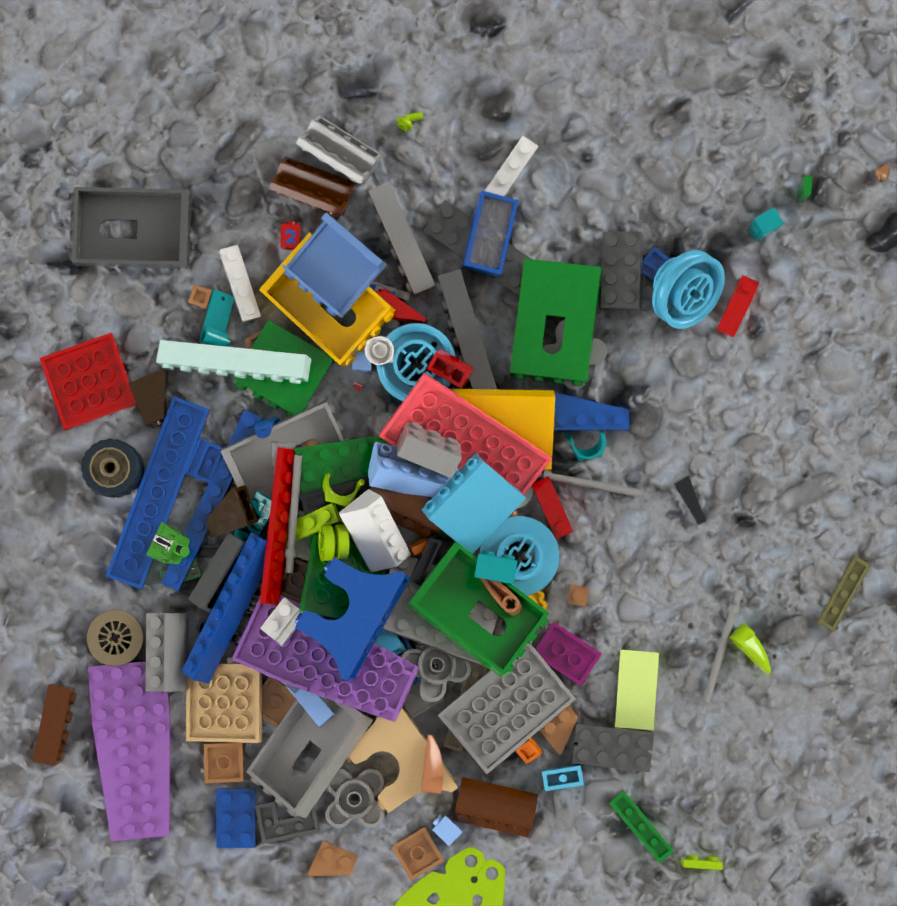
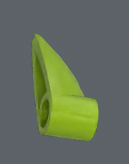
[729,623,771,675]

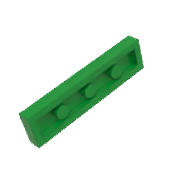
[609,790,674,863]

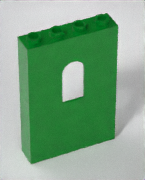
[510,259,602,386]
[406,541,549,678]

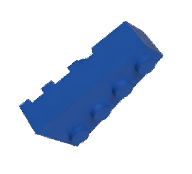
[554,392,629,432]

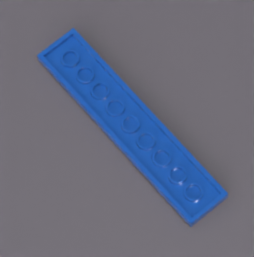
[106,396,210,590]

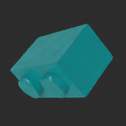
[748,207,784,242]
[474,550,517,584]

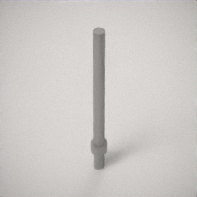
[285,455,302,573]
[538,470,642,497]
[702,590,743,703]

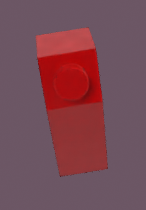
[716,275,760,337]
[375,289,428,325]
[531,476,573,539]

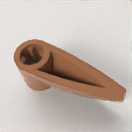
[480,578,522,616]
[421,735,443,794]

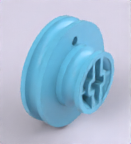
[652,250,725,329]
[377,323,455,401]
[479,516,559,595]

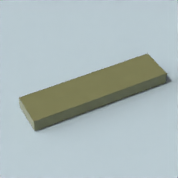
[816,556,871,632]

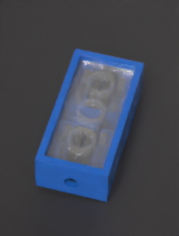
[461,191,519,277]

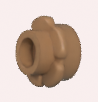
[875,163,891,181]

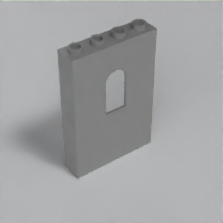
[220,400,348,504]
[246,696,373,818]

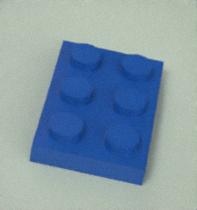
[216,788,256,848]

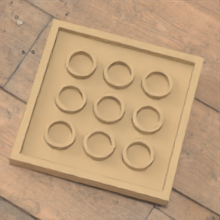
[186,663,262,743]

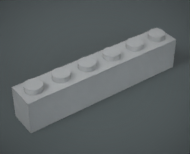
[367,182,436,297]

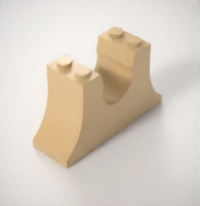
[347,706,458,813]

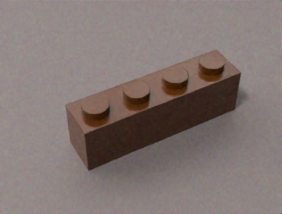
[32,683,77,766]

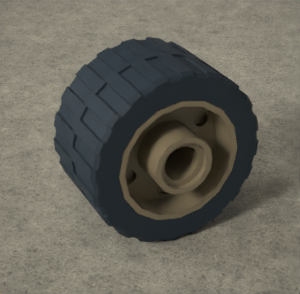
[81,439,144,498]

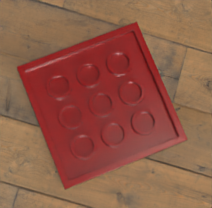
[39,332,137,431]

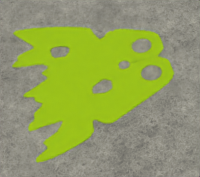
[394,847,505,906]

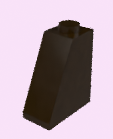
[129,369,168,428]
[206,485,258,538]

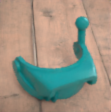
[564,430,606,462]

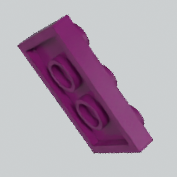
[535,621,602,686]

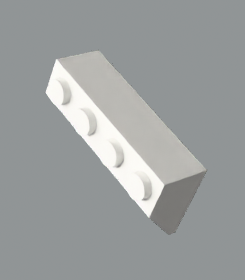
[339,489,411,572]

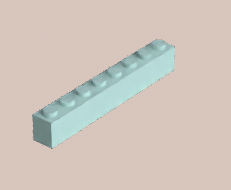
[156,340,311,384]

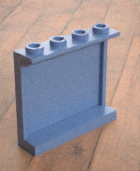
[281,213,387,318]

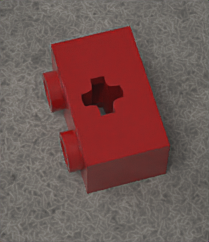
[427,349,474,388]

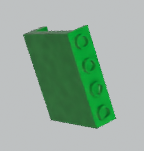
[233,320,335,417]

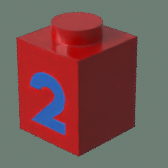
[280,221,302,250]

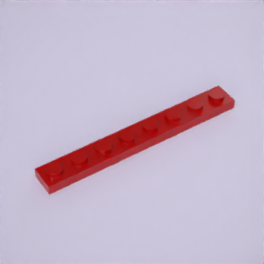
[260,447,295,605]

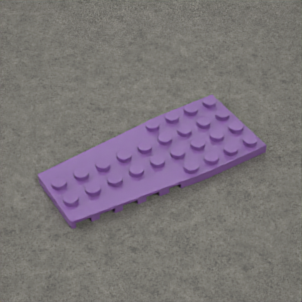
[231,595,419,722]
[88,661,171,841]

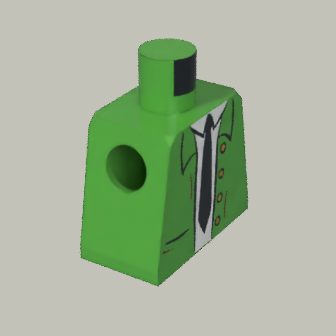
[146,522,190,564]

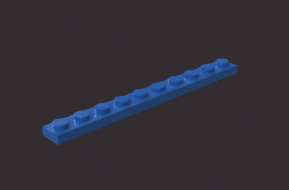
[161,410,263,592]

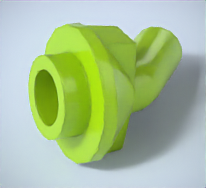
[396,112,423,131]

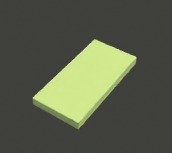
[614,649,659,730]

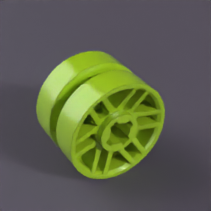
[318,524,349,561]

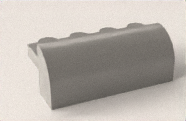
[296,115,382,185]
[146,613,189,692]

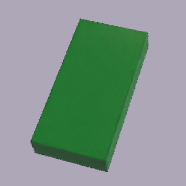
[796,175,813,203]

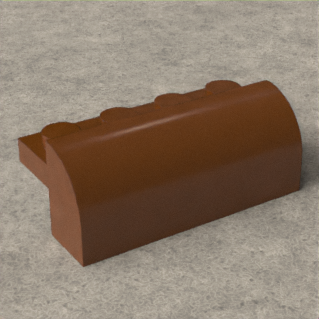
[269,156,356,216]
[370,486,439,538]
[453,777,538,838]

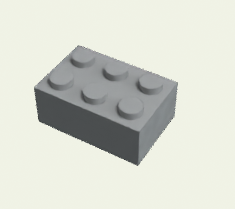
[397,422,462,478]

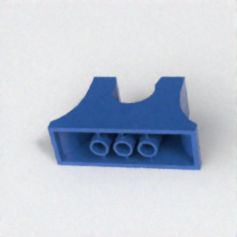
[295,558,411,682]

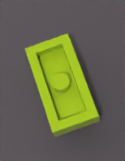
[681,854,723,870]

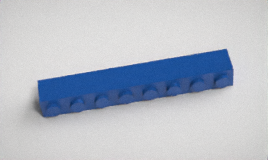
[181,532,267,684]

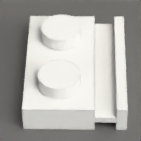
[260,597,303,646]

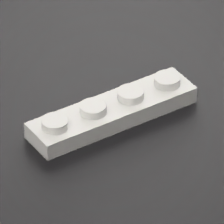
[485,136,538,196]
[219,245,261,323]

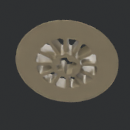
[87,610,143,666]

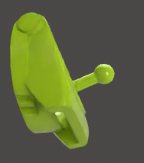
[323,473,365,507]

